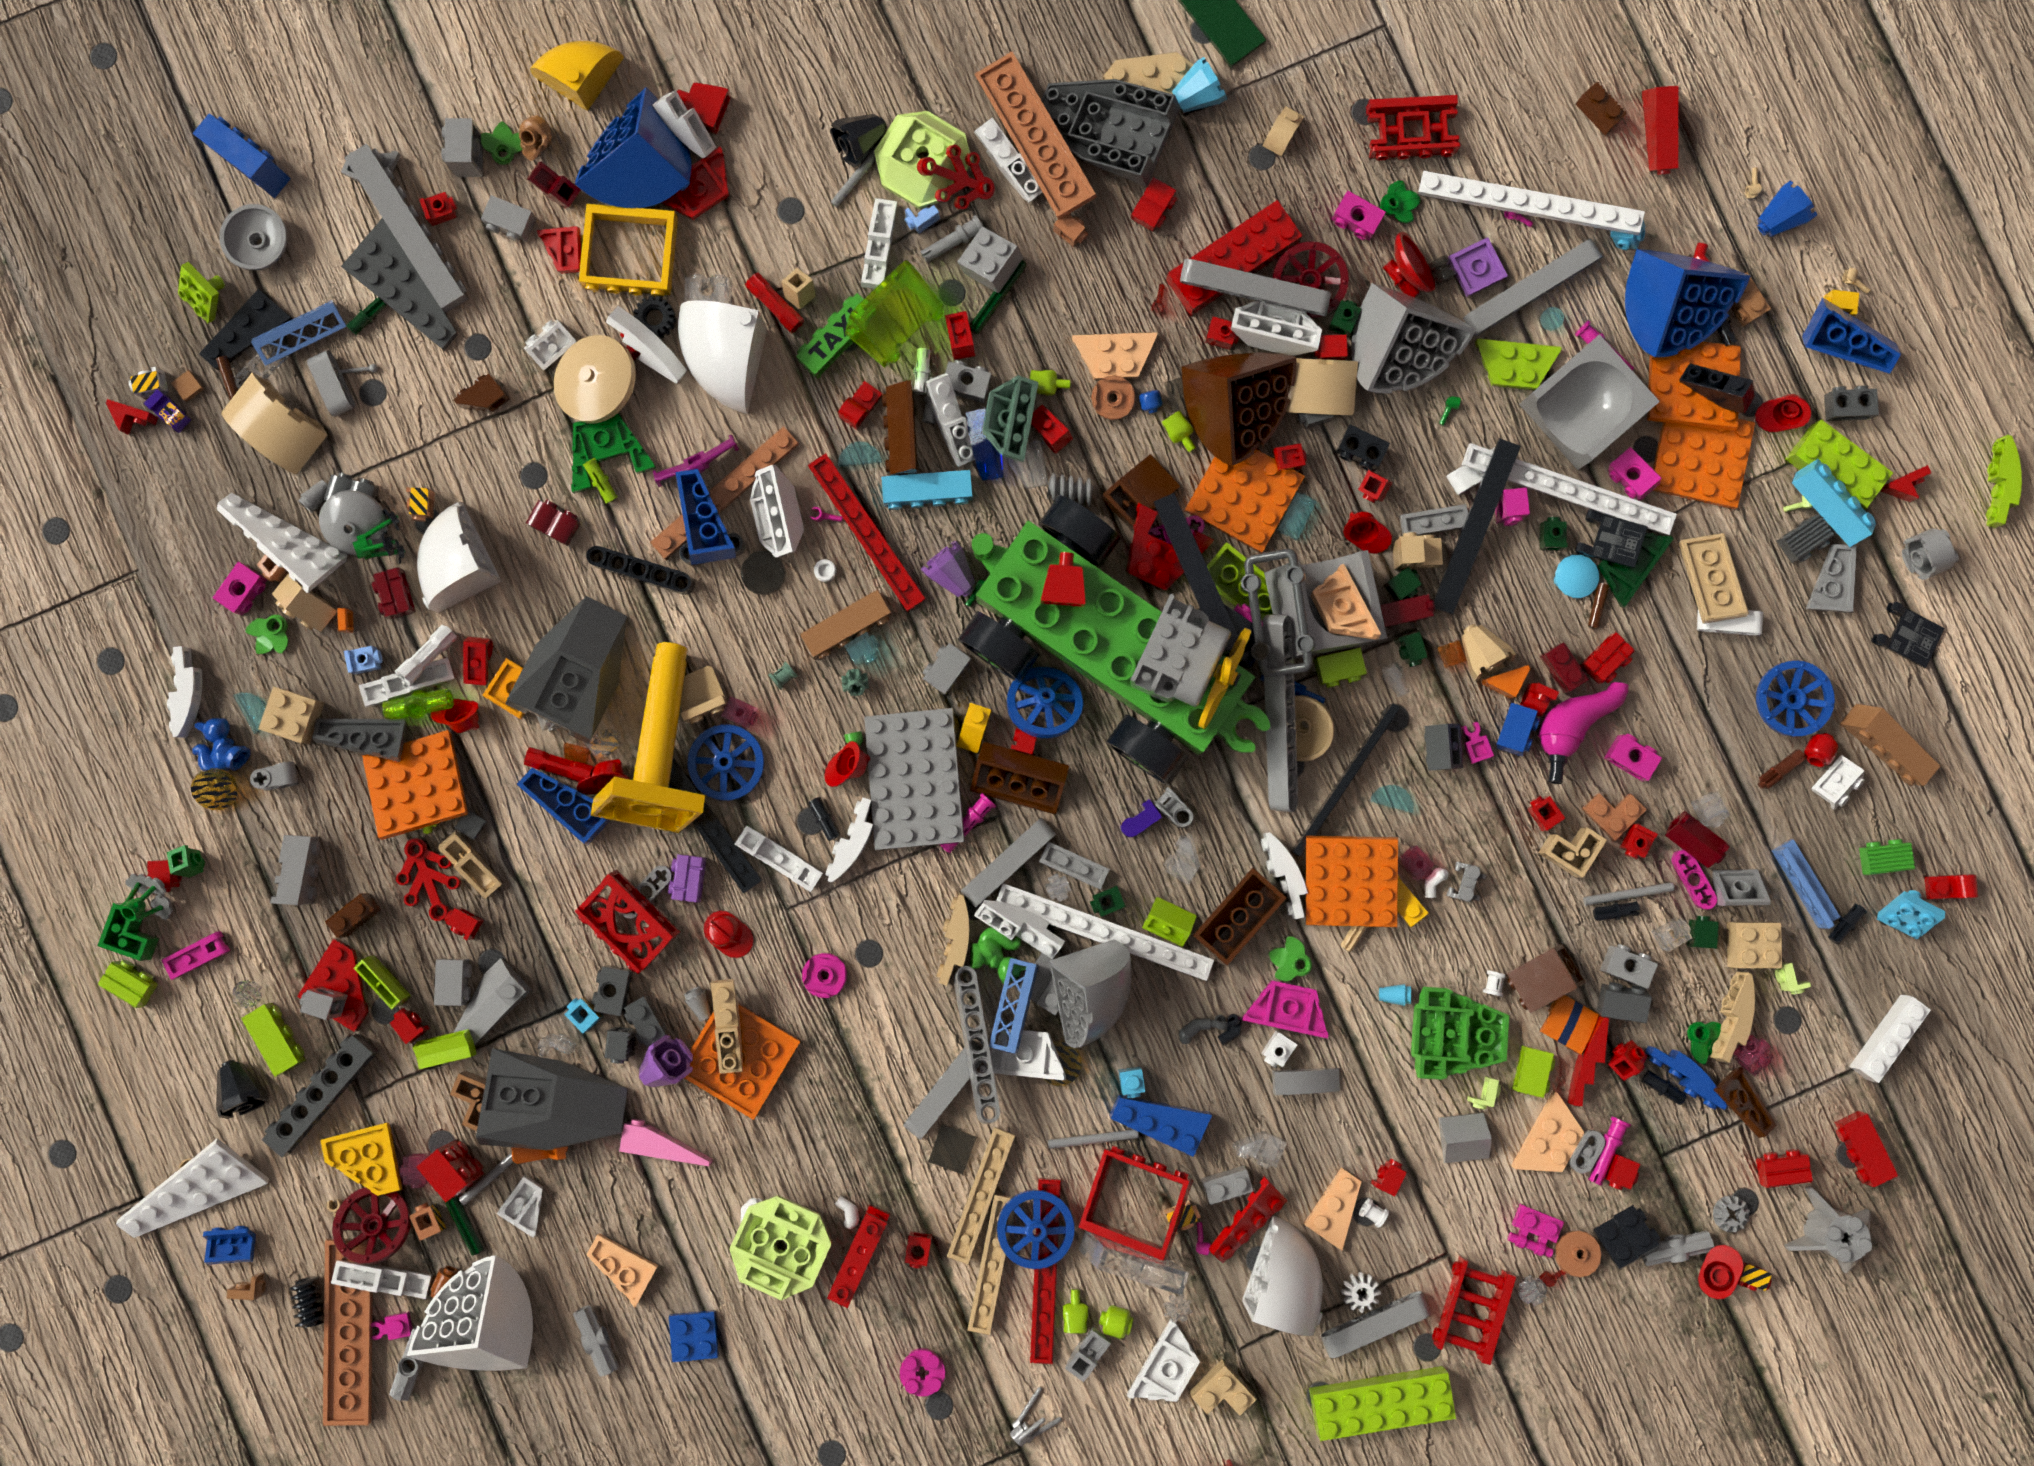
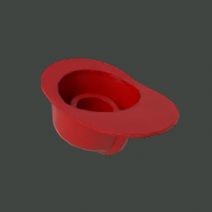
[1755,394,1811,432]
[1343,511,1392,554]
[431,699,479,733]
[824,741,871,787]
[577,759,630,795]
[703,911,753,958]
[1698,1245,1744,1299]

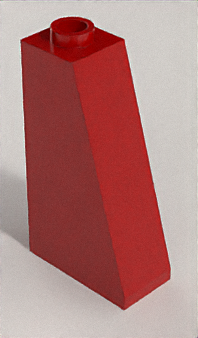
[1642,86,1679,175]

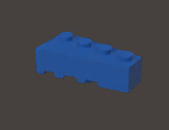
[193,113,291,199]
[1802,297,1901,374]
[1109,1095,1212,1157]

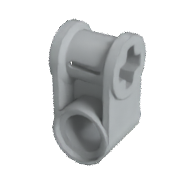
[250,761,299,790]
[1152,787,1193,828]

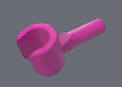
[1504,211,1533,227]
[810,507,842,522]
[1196,1222,1210,1255]

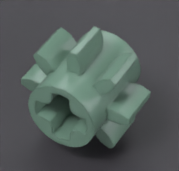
[841,668,869,696]

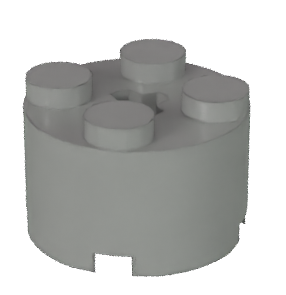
[1902,528,1959,580]

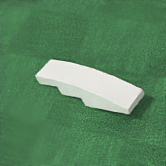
[861,198,897,290]
[606,306,687,384]
[359,657,455,708]
[331,1260,433,1299]

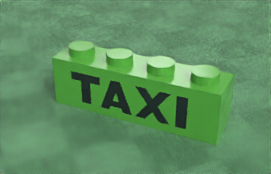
[796,293,878,379]

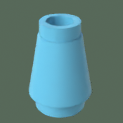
[1379,984,1411,1006]

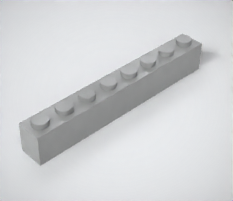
[344,144,468,313]

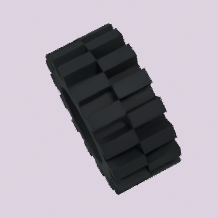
[634,296,676,339]

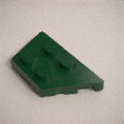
[1598,532,1674,608]

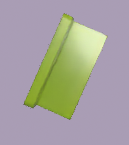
[1142,897,1197,947]

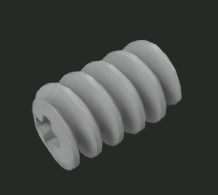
[1046,473,1094,507]

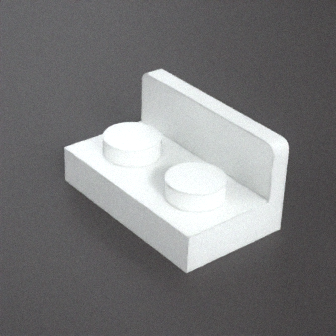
[524,320,577,371]
[1812,755,1865,810]

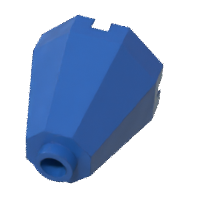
[1757,180,1817,237]

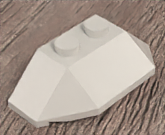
[1231,301,1322,356]
[750,465,804,557]

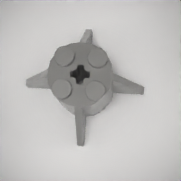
[1784,1186,1872,1273]

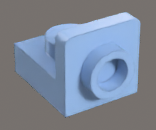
[904,205,940,234]

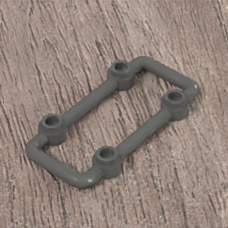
[1241,549,1316,677]

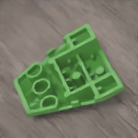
[1411,986,1510,1080]

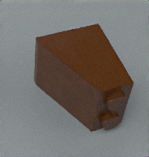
[1507,944,1586,1013]

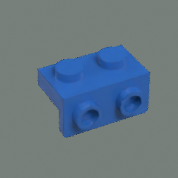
[203,1226,256,1265]

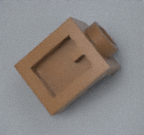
[226,1273,266,1300]

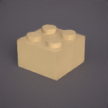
[258,687,325,745]
[1727,922,1782,968]

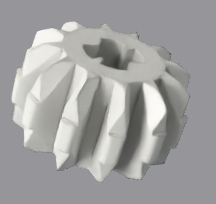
[1341,1272,1381,1313]

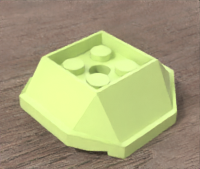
[874,111,972,209]
[729,1195,832,1300]

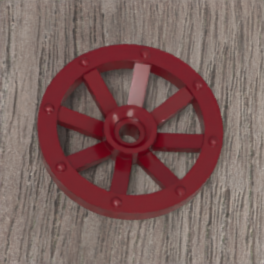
[1273,241,1349,318]
[332,1187,411,1265]

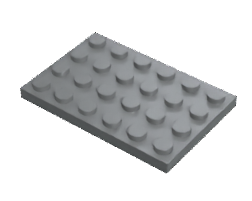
[864,708,965,850]

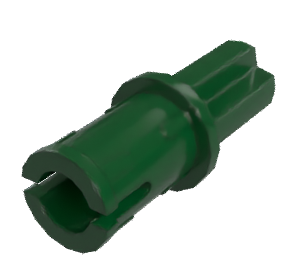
[346,297,386,336]

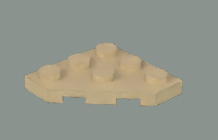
[1102,52,1194,94]

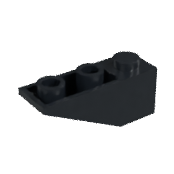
[1679,363,1755,414]

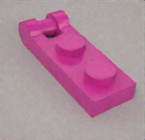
[161,931,231,980]

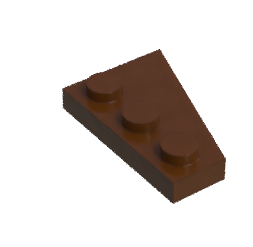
[1713,1067,1777,1138]

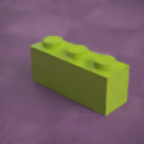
[241,1003,306,1077]

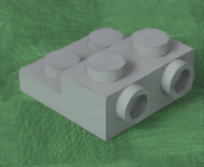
[1018,953,1059,1015]

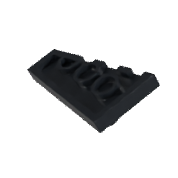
[199,289,293,370]

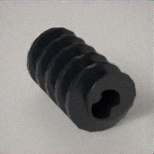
[289,1276,324,1328]

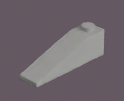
[453,958,532,1045]

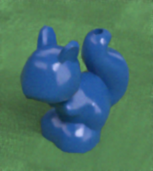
[192,718,251,777]

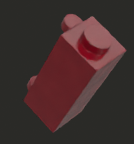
[1380,594,1435,628]
[1665,811,1730,868]

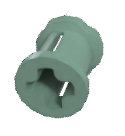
[768,661,798,690]

